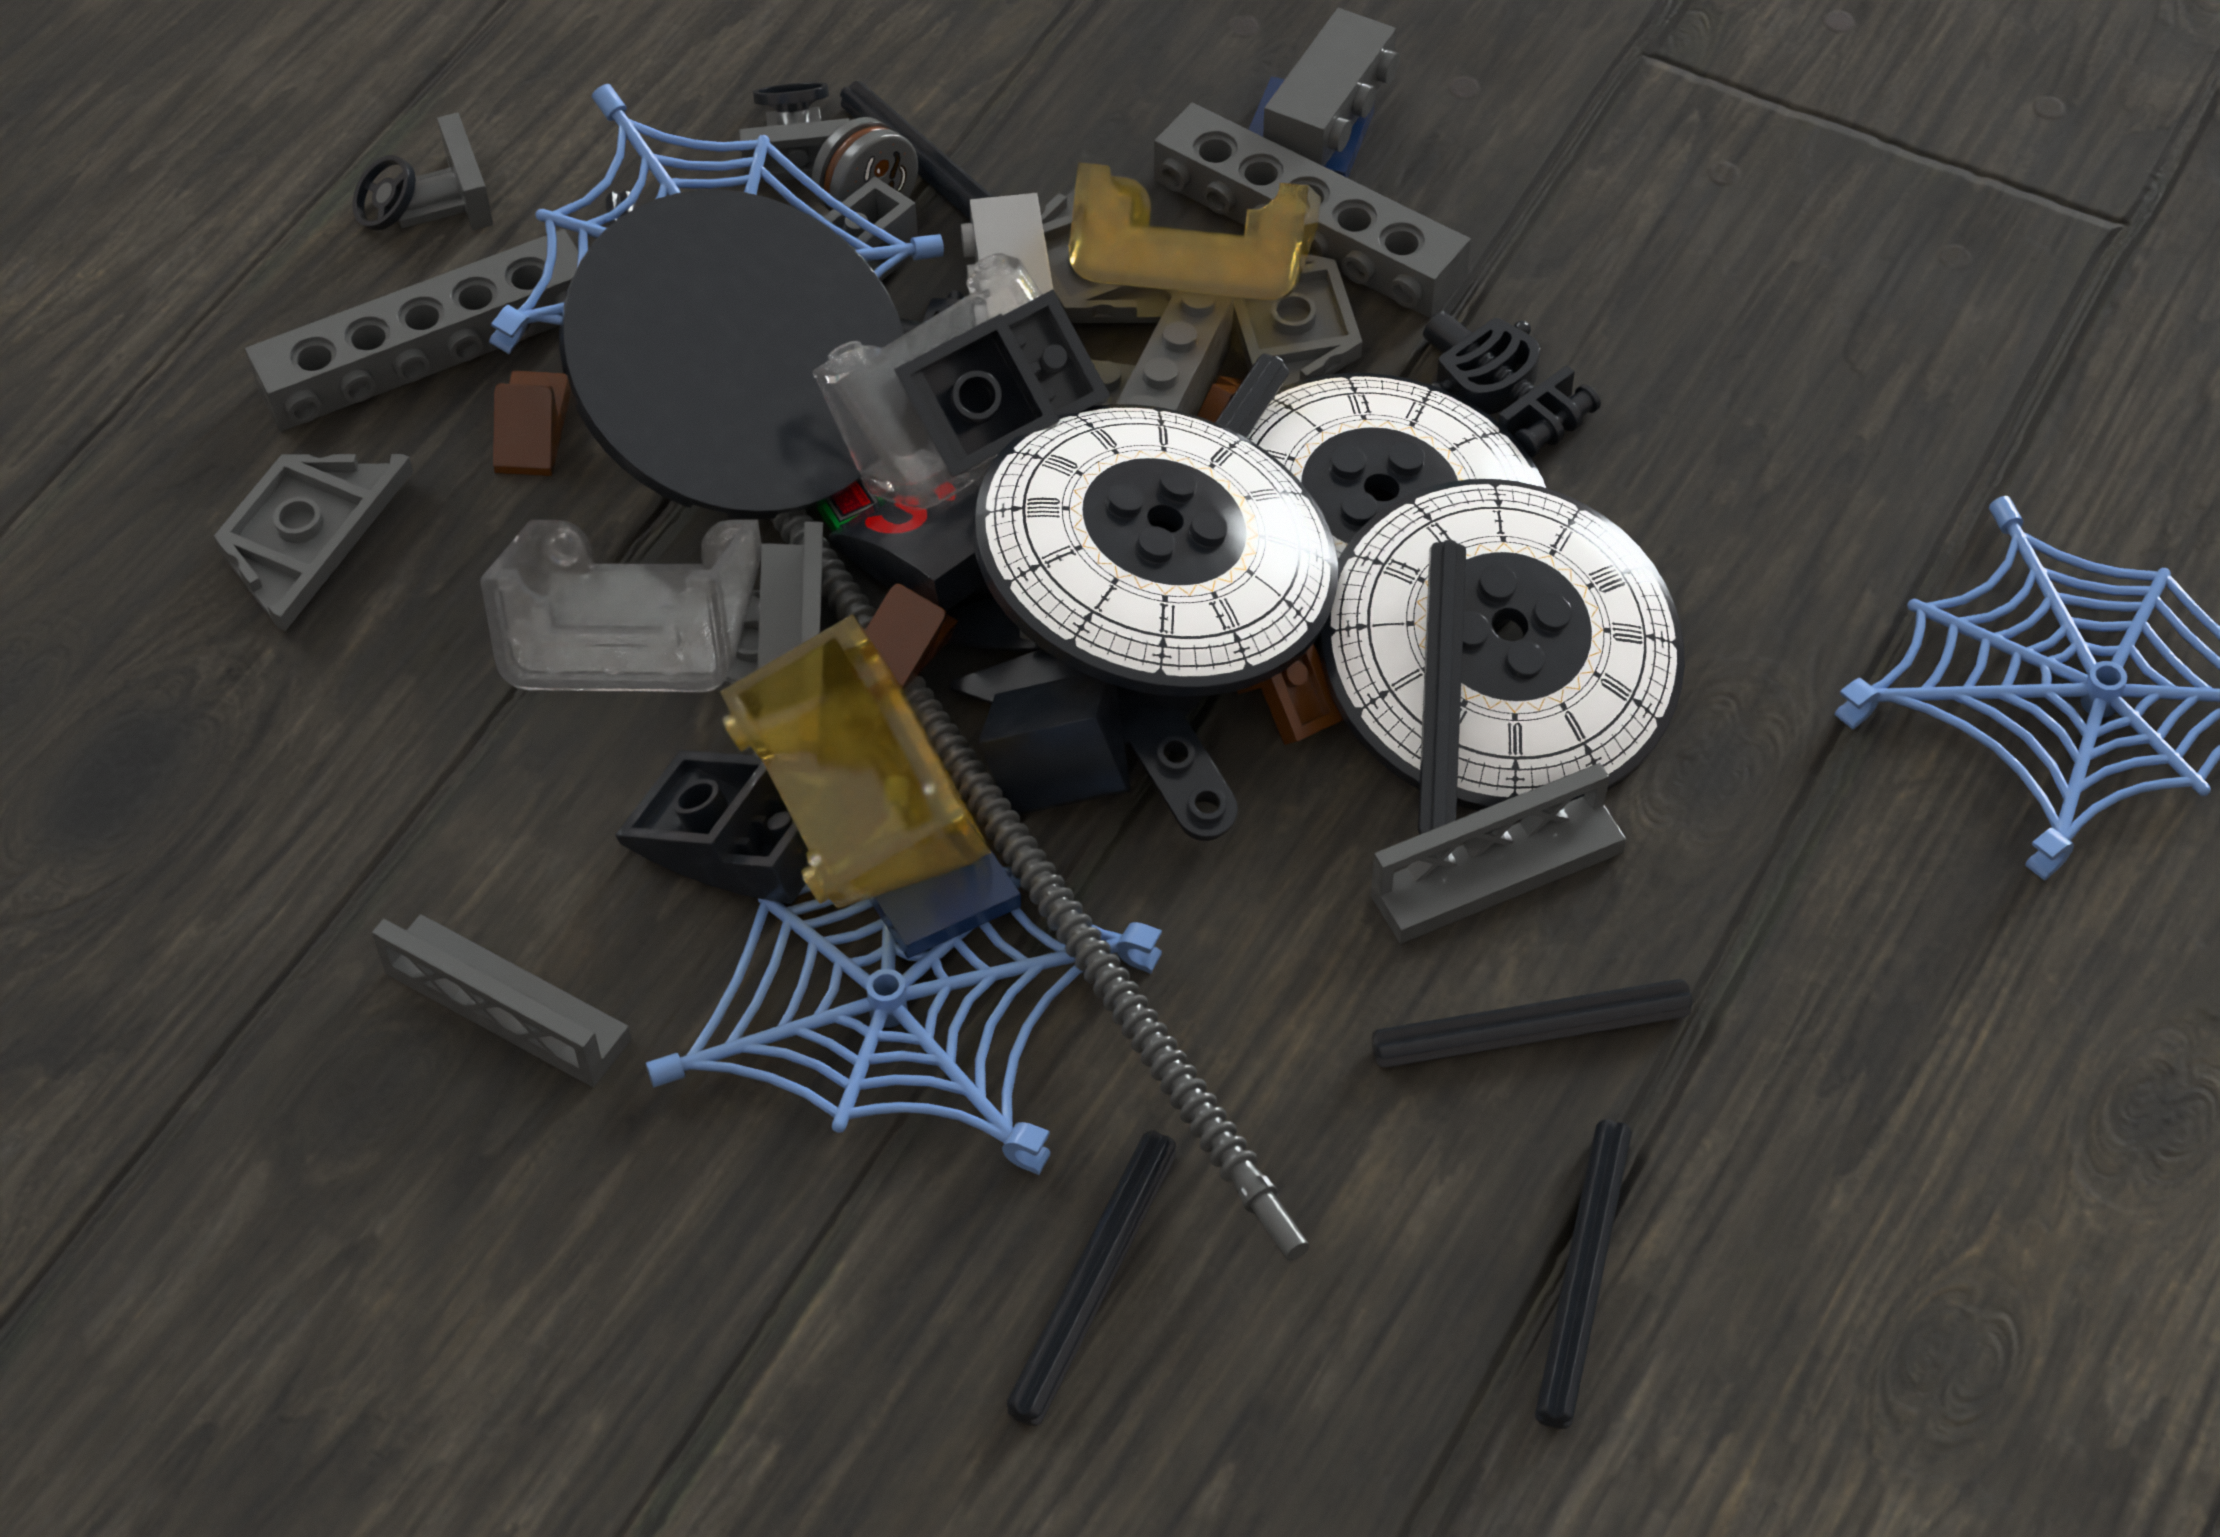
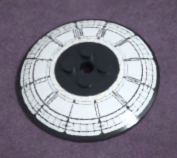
[1247,373,1546,647]
[972,404,1338,697]
[1318,479,1685,811]

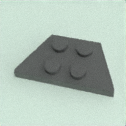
[1041,165,1177,323]
[1214,238,1362,387]
[214,454,413,631]

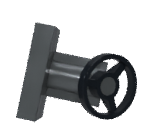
[739,82,849,183]
[352,112,494,231]

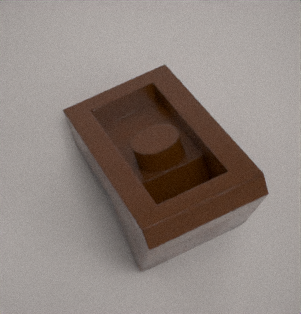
[493,371,571,476]
[846,583,958,695]
[1237,644,1344,745]

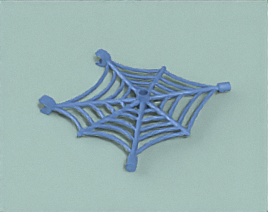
[489,84,944,354]
[1835,496,2220,881]
[646,779,1162,1175]

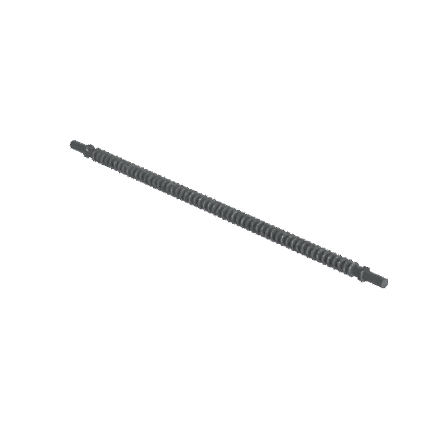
[769,509,1309,1261]

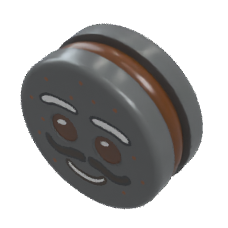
[812,117,918,211]

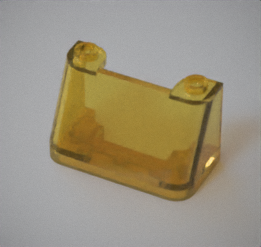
[1069,162,1321,301]
[720,614,991,909]

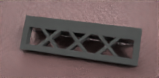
[754,522,823,775]
[1371,763,1626,944]
[372,914,632,1088]

